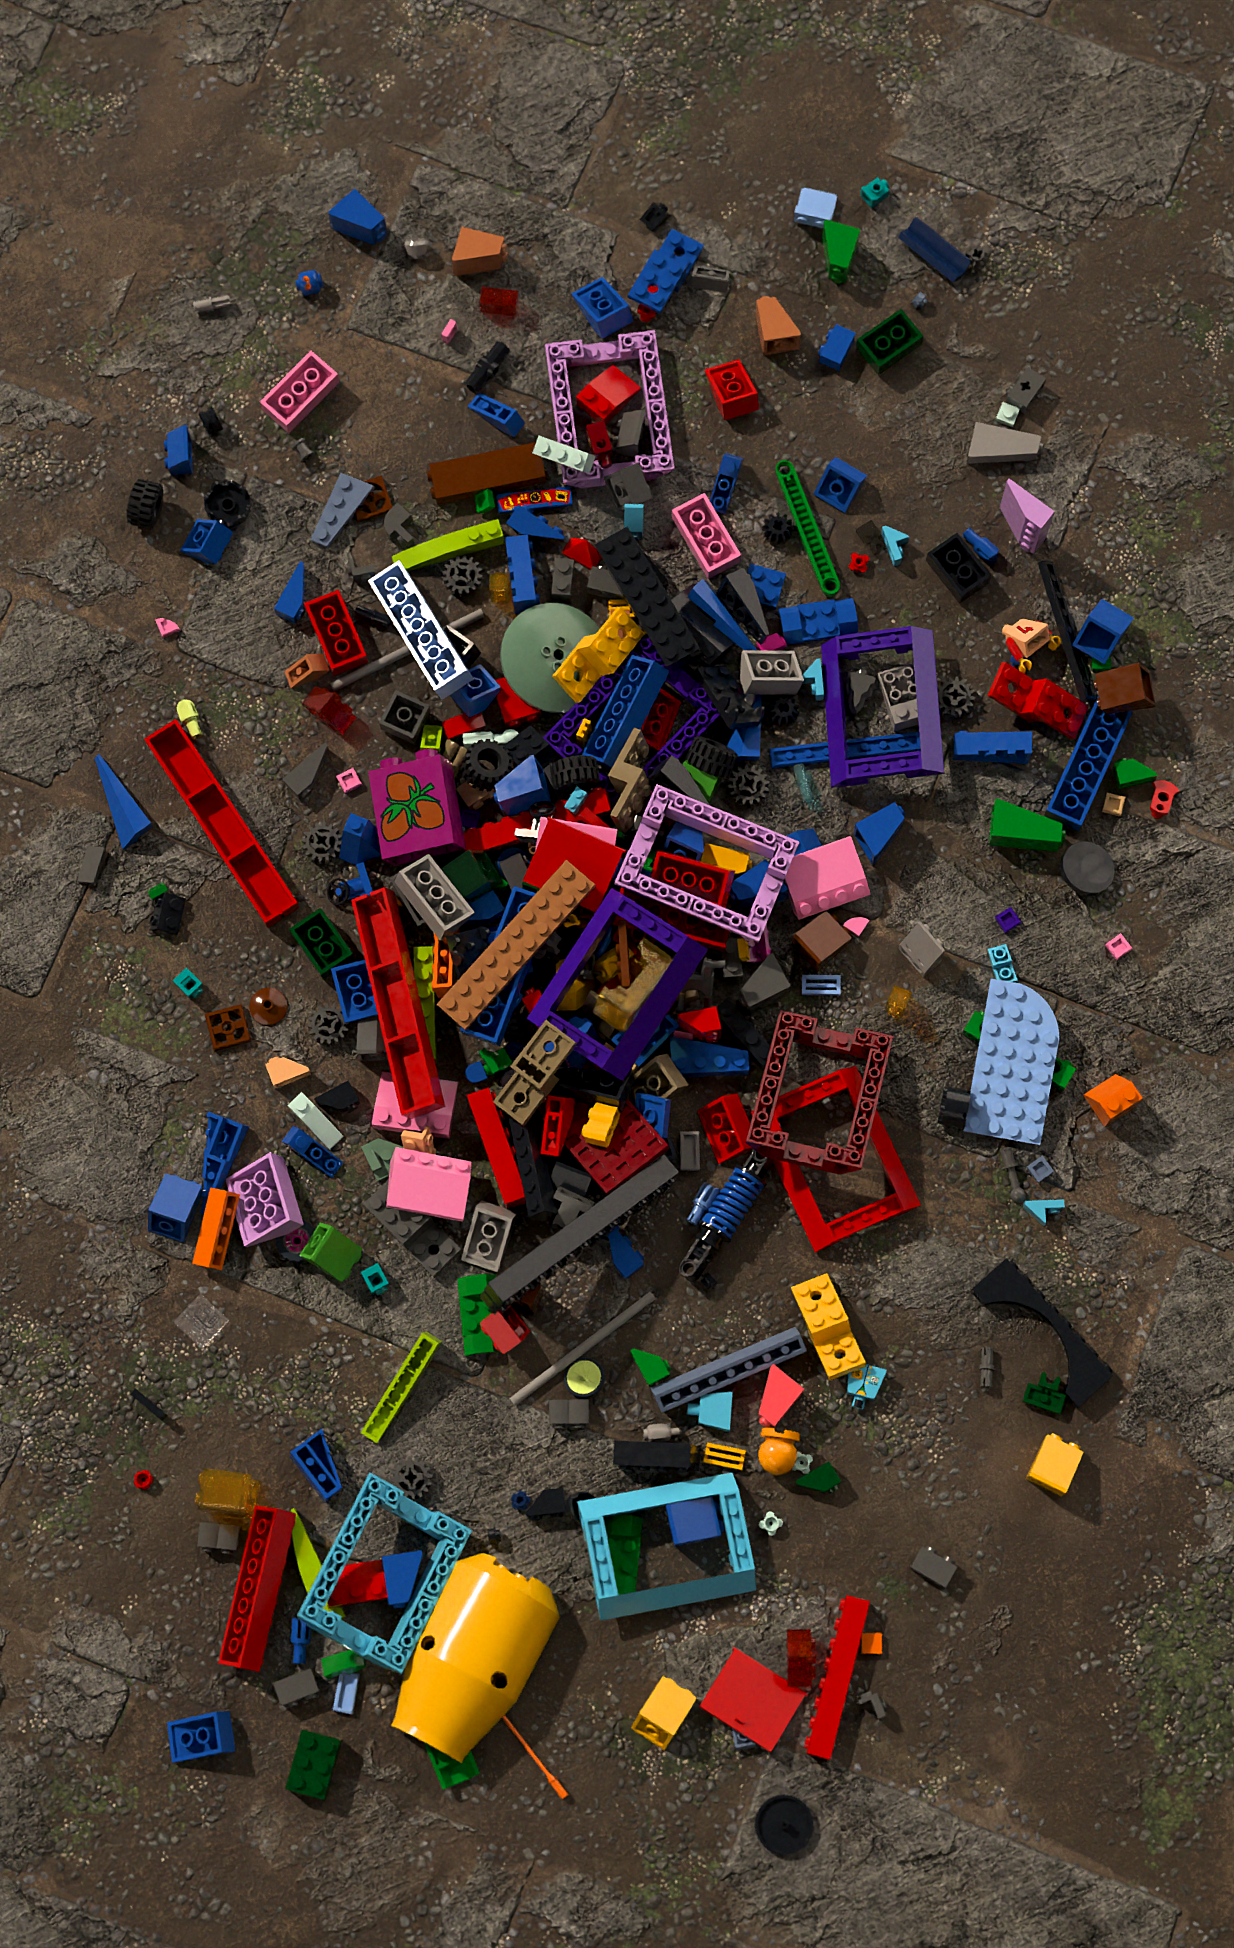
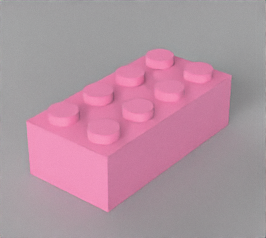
[260,351,340,433]
[672,493,741,579]

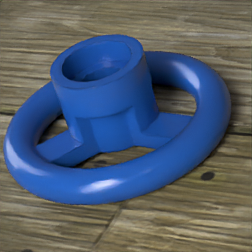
[593,926,614,960]

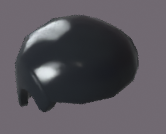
[566,1491,594,1522]

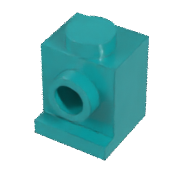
[860,177,890,209]
[172,967,204,999]
[361,1263,390,1296]

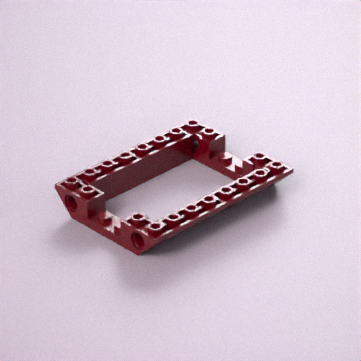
[746,1010,893,1175]

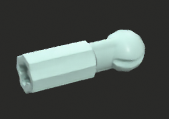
[463,729,519,750]

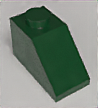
[795,1461,841,1494]

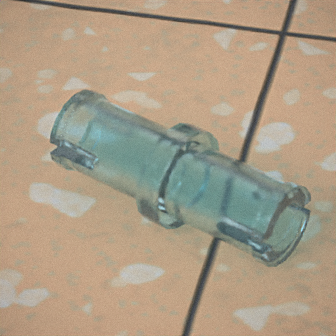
[793,764,815,803]

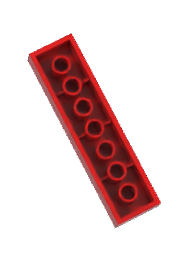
[218,1505,296,1672]

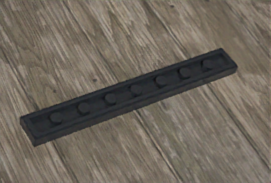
[1038,560,1096,703]

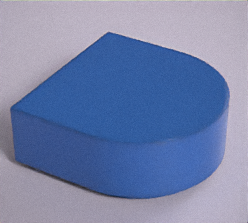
[465,1061,488,1084]

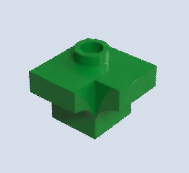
[478,1048,513,1079]

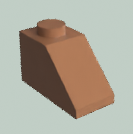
[284,654,329,688]

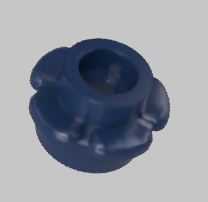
[511,1491,530,1511]

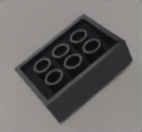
[672,583,748,667]

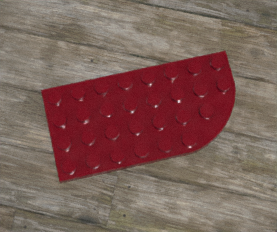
[538,1059,669,1196]

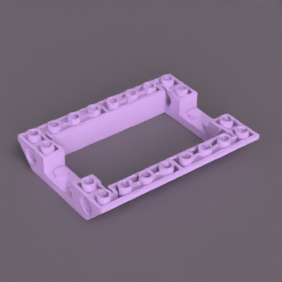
[545,330,674,488]
[614,784,799,943]

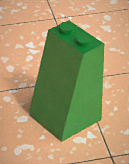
[989,799,1065,852]

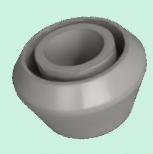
[404,238,429,259]

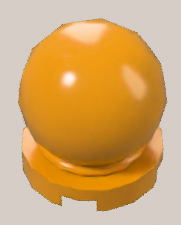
[758,1428,800,1475]

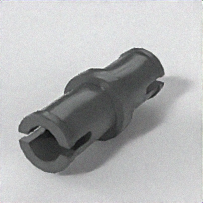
[979,1347,995,1388]

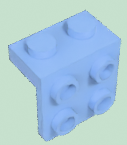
[794,188,837,228]

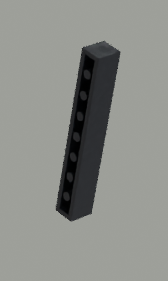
[500,1069,558,1221]

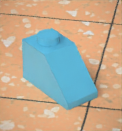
[624,504,644,540]

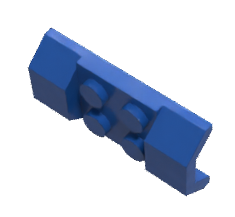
[778,598,859,645]

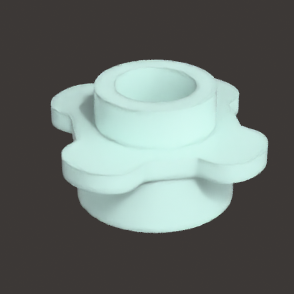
[792,1452,813,1474]
[759,1512,783,1536]

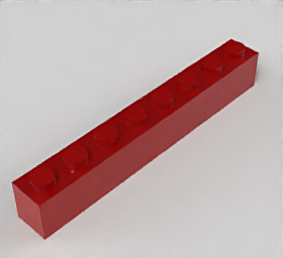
[463,787,613,859]
[803,1595,870,1760]

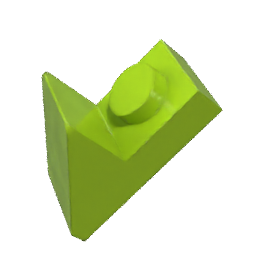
[420,725,443,755]

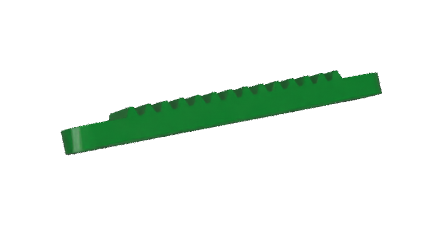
[775,460,840,597]

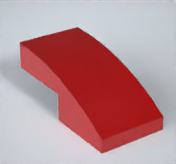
[441,712,486,740]

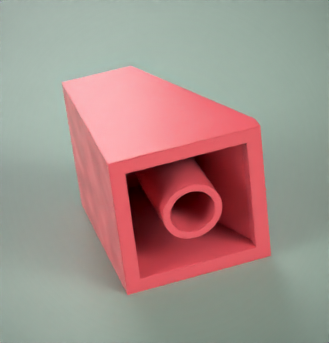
[758,1364,804,1428]

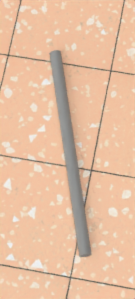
[330,608,485,692]
[509,1292,655,1406]

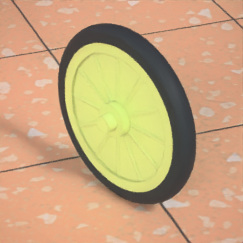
[564,1358,605,1398]

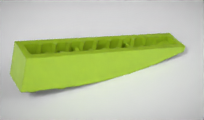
[392,519,504,571]
[361,1331,443,1443]
[291,1508,346,1620]

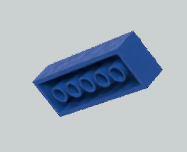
[582,655,669,770]

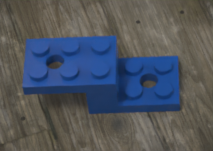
[628,229,704,314]

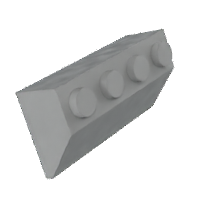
[395,854,475,941]

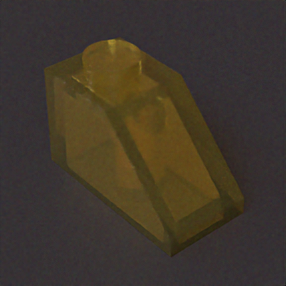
[489,572,510,602]

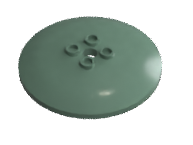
[500,603,602,713]

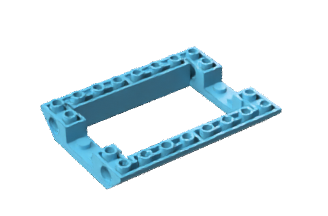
[297,1473,472,1674]
[577,1473,756,1621]

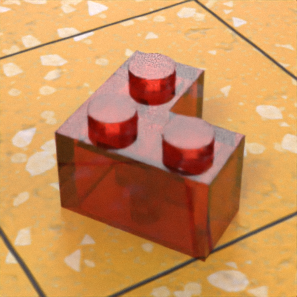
[301,686,357,735]
[787,1629,816,1687]

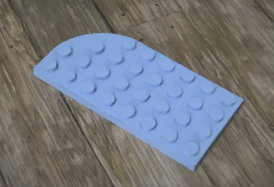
[963,979,1059,1145]

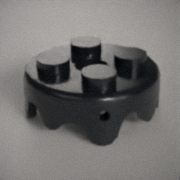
[204,480,251,528]

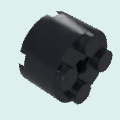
[937,1087,971,1129]

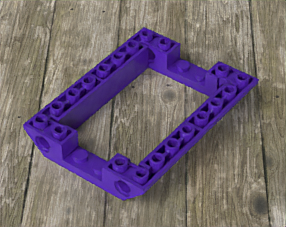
[821,626,945,788]
[543,634,720,805]
[527,888,708,1081]

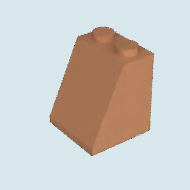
[452,227,508,276]
[755,296,801,355]

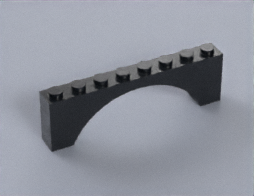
[970,1258,1113,1409]

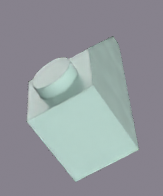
[288,1092,344,1150]

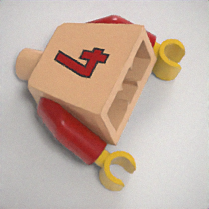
[1002,619,1061,674]

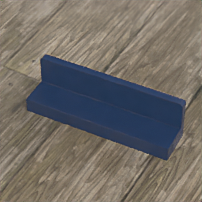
[898,217,971,283]

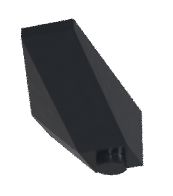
[716,568,769,645]
[647,755,709,805]

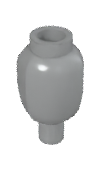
[643,1424,679,1442]

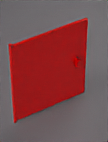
[523,817,626,912]
[699,1647,808,1753]

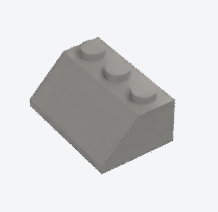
[740,650,804,695]

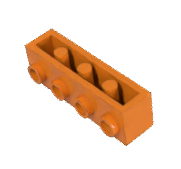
[431,929,460,999]
[192,1188,240,1270]

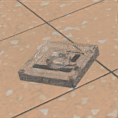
[174,1293,229,1349]

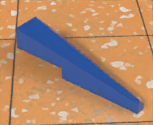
[688,579,758,651]
[727,694,762,762]
[95,754,153,850]
[200,1112,249,1215]

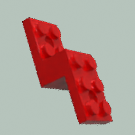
[987,662,1089,739]

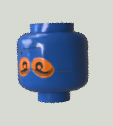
[295,270,323,296]

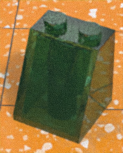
[441,849,503,903]

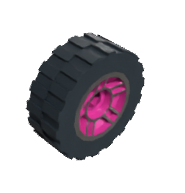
[275,1220,315,1264]

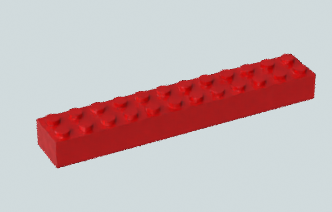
[144,719,300,928]
[351,887,445,1119]

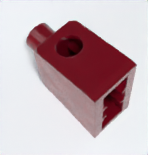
[586,420,613,469]

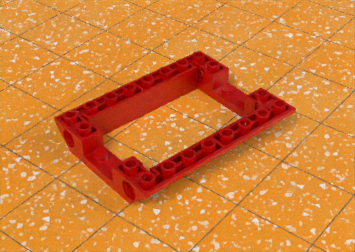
[751,1066,921,1253]

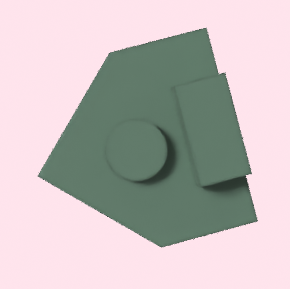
[361,1138,403,1182]

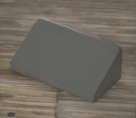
[691,265,731,292]
[77,846,106,886]

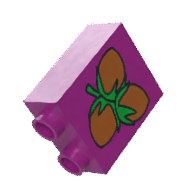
[368,749,466,866]

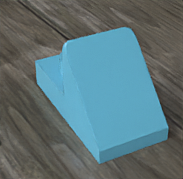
[881,526,909,566]
[802,659,824,701]
[1023,1200,1065,1226]

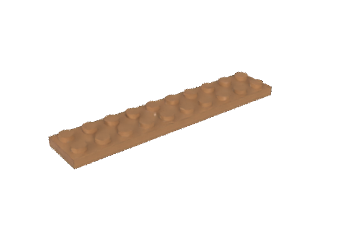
[436,860,596,1030]

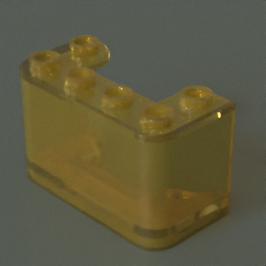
[593,938,672,1031]
[195,1468,260,1520]

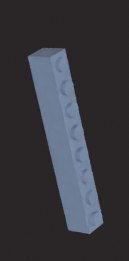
[651,1327,807,1413]

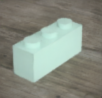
[533,436,596,474]

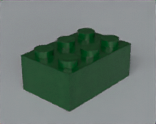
[856,309,924,375]
[289,908,355,980]
[285,1729,342,1800]

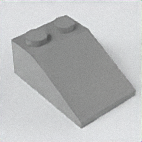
[461,1200,518,1272]

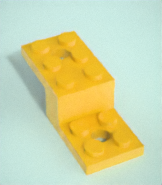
[552,607,645,703]
[791,1273,866,1380]

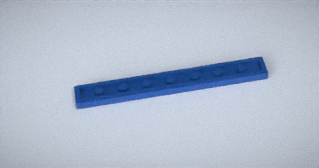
[769,732,921,769]

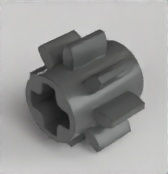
[966,246,988,270]

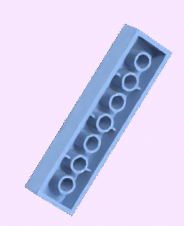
[368,560,474,700]

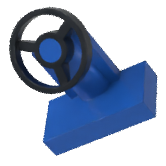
[327,862,373,905]

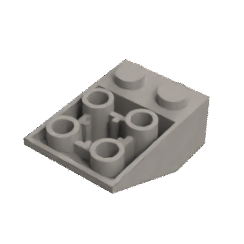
[878,663,919,732]
[899,922,945,977]

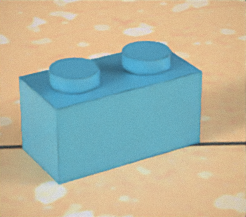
[564,787,589,815]

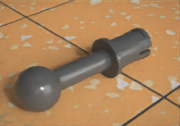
[1000,1147,1026,1203]

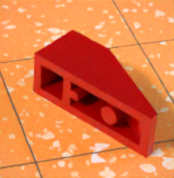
[541,1096,575,1156]

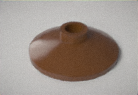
[249,987,288,1025]

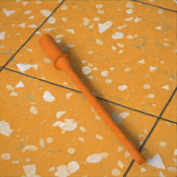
[502,1716,568,1799]

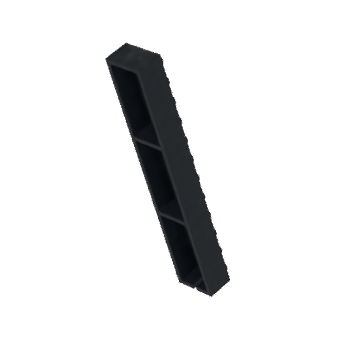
[480,1155,679,1315]

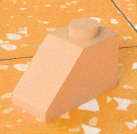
[265,1057,311,1089]

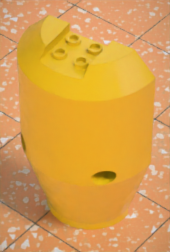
[391,1553,560,1763]

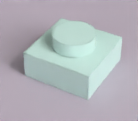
[995,402,1020,427]

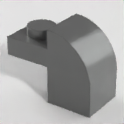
[384,503,414,548]

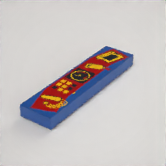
[497,486,573,514]

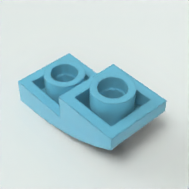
[988,944,1018,983]

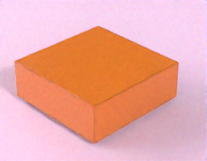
[861,1633,882,1654]

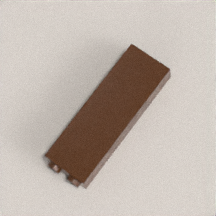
[427,442,546,505]

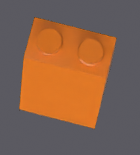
[1083,1074,1143,1127]

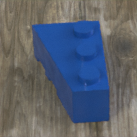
[289,1429,342,1503]

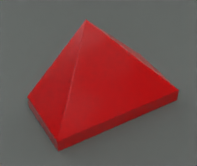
[562,537,601,570]

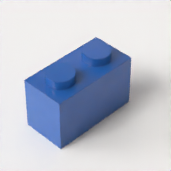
[818,324,856,371]

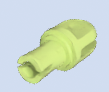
[177,699,203,739]

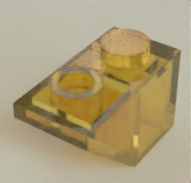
[885,985,912,1018]

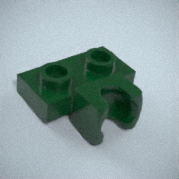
[1022,1372,1066,1415]

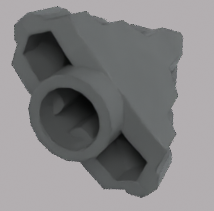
[843,668,880,714]

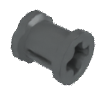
[291,438,315,463]

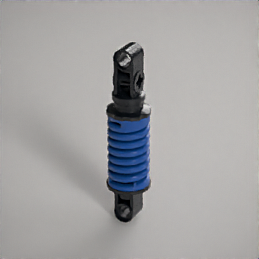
[679,1149,774,1282]

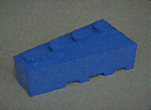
[505,535,540,614]
[952,731,1032,764]
[670,1036,749,1078]

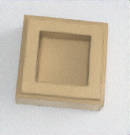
[1102,793,1125,817]

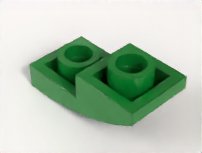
[321,1650,366,1679]

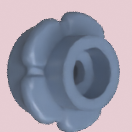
[911,292,927,309]

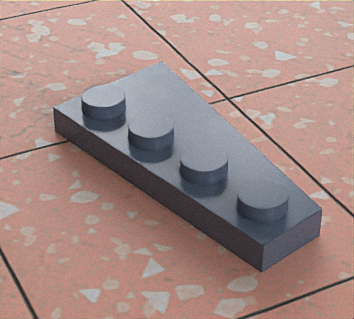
[310,473,375,548]

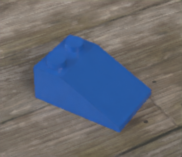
[571,277,633,339]
[331,960,378,1023]
[167,1711,235,1763]

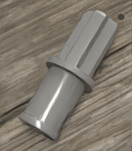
[193,295,231,313]

